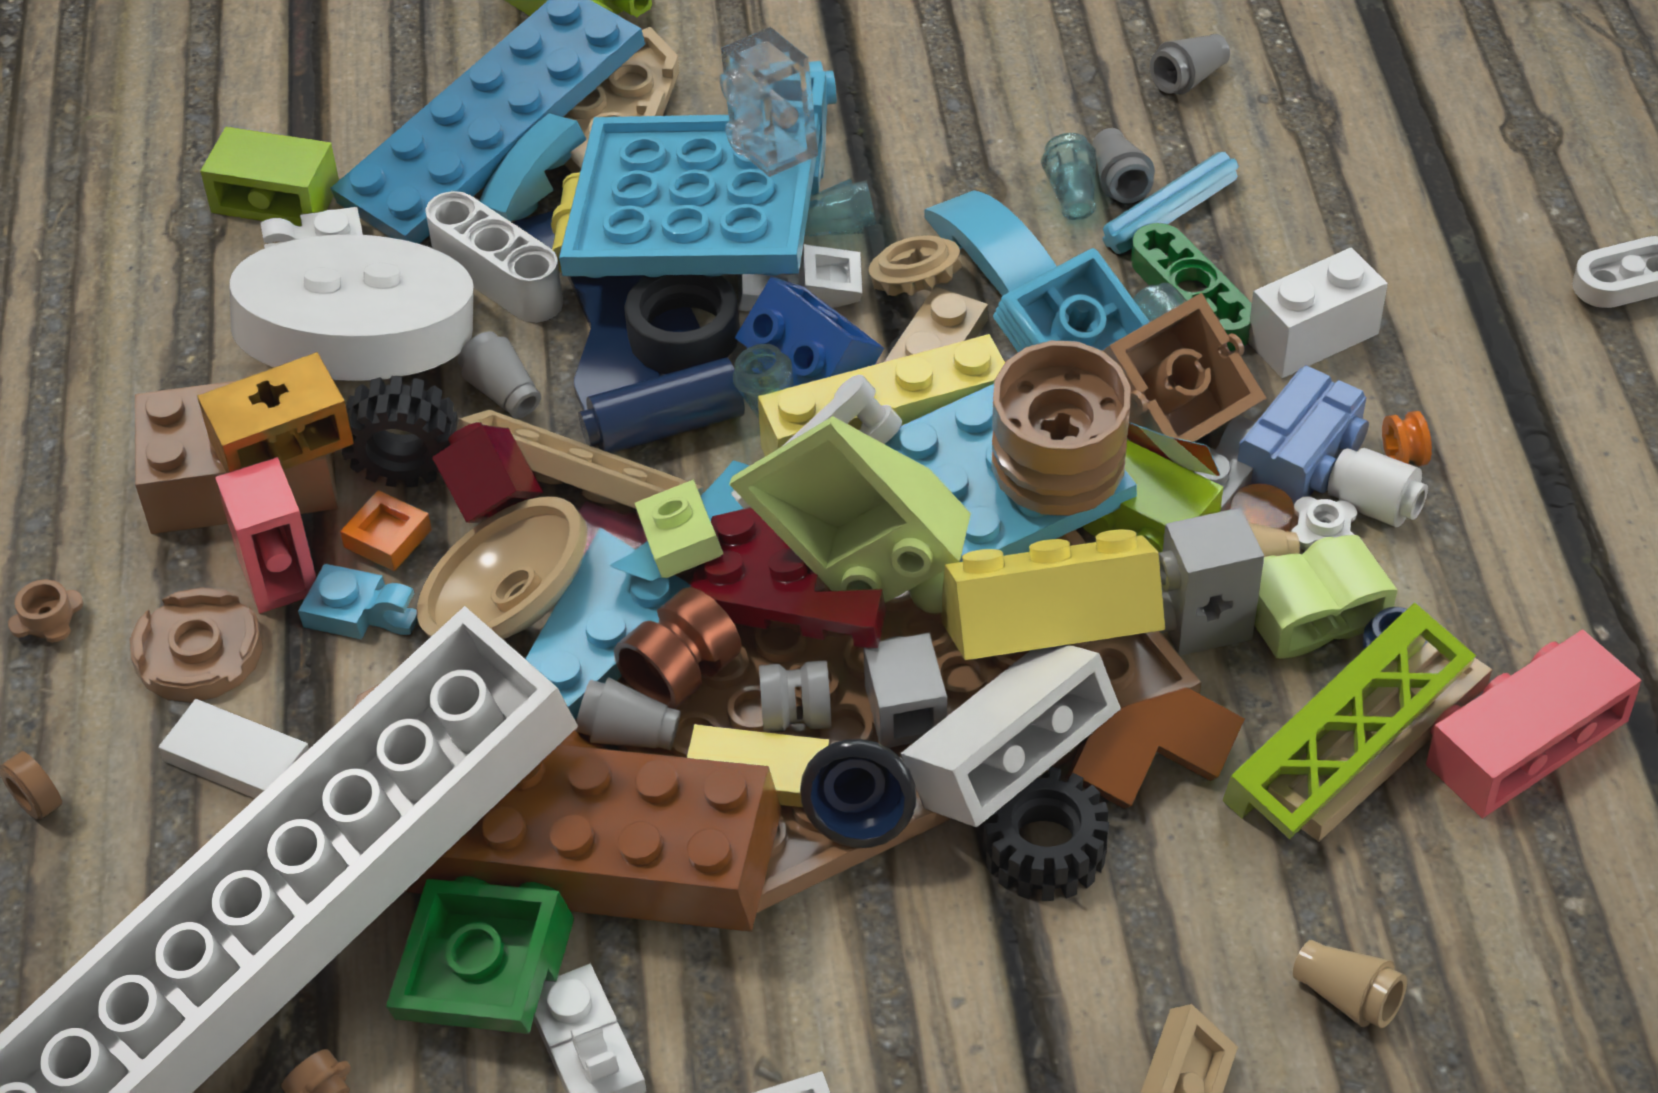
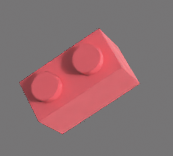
[215,457,316,614]

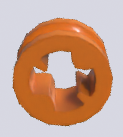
[1382,411,1432,466]

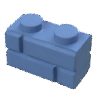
[1237,365,1369,508]

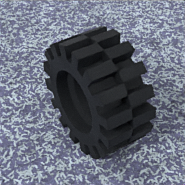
[341,376,458,488]
[983,767,1109,901]

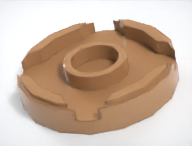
[129,587,263,703]

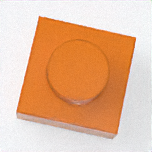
[340,490,432,571]

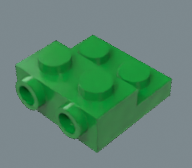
[386,876,575,1034]

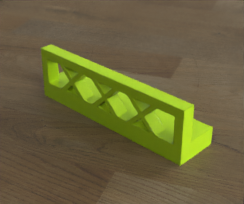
[1222,602,1476,839]

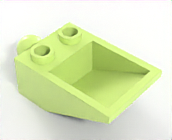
[729,416,971,614]

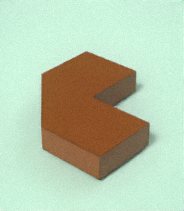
[1065,687,1245,809]

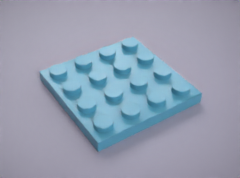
[559,113,820,278]

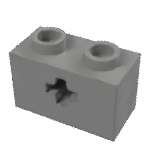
[1158,507,1264,656]

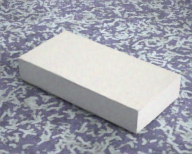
[158,699,309,798]

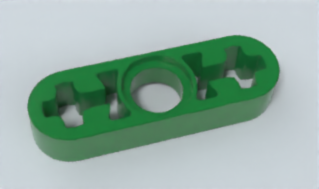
[1131,223,1252,351]

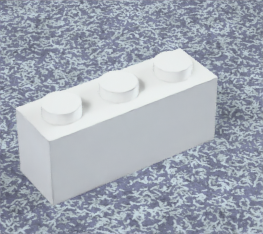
[901,645,1121,827]

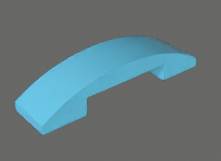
[924,190,1086,333]

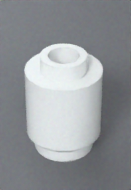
[1328,448,1428,527]

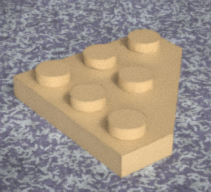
[564,27,679,173]

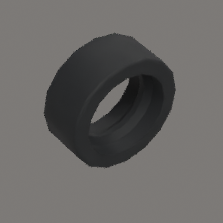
[624,275,740,374]

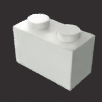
[1248,248,1388,378]

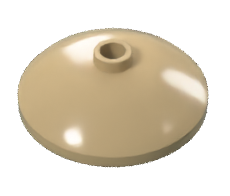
[417,497,587,639]

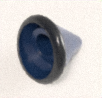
[800,739,917,848]

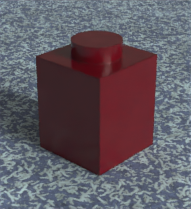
[432,422,543,523]

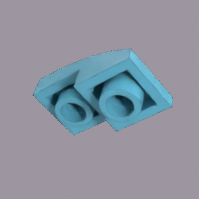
[479,113,587,222]

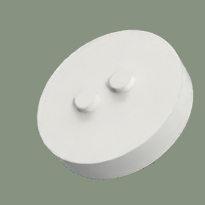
[230,235,473,381]

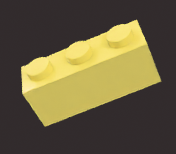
[941,529,1165,660]

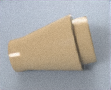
[1293,940,1407,1028]

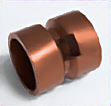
[614,587,741,709]

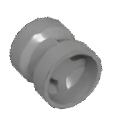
[759,661,831,733]

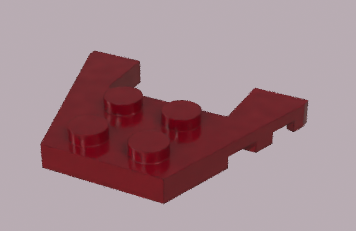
[690,507,886,648]

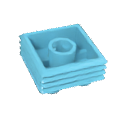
[993,248,1150,352]

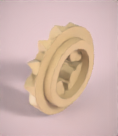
[869,235,962,296]

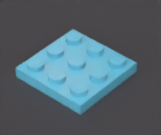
[885,384,1137,562]

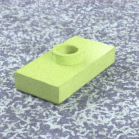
[634,479,723,578]

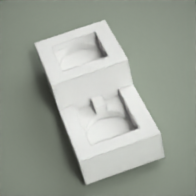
[737,244,862,311]

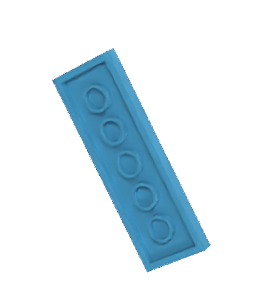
[330,0,645,244]

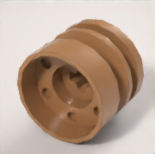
[991,340,1131,516]

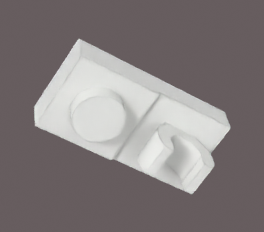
[533,963,646,1093]

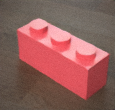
[1426,629,1642,819]

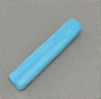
[1102,152,1239,254]

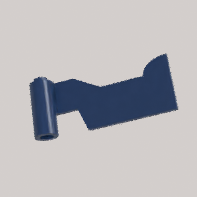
[511,211,745,454]

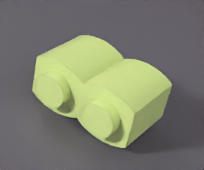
[1254,535,1398,659]

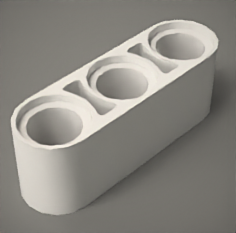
[425,191,563,323]

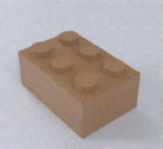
[135,380,338,534]

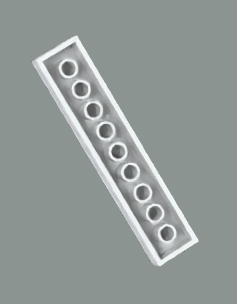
[0,606,578,1093]

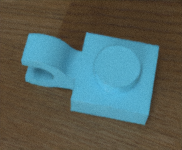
[298,564,418,640]

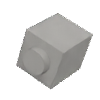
[863,633,947,748]

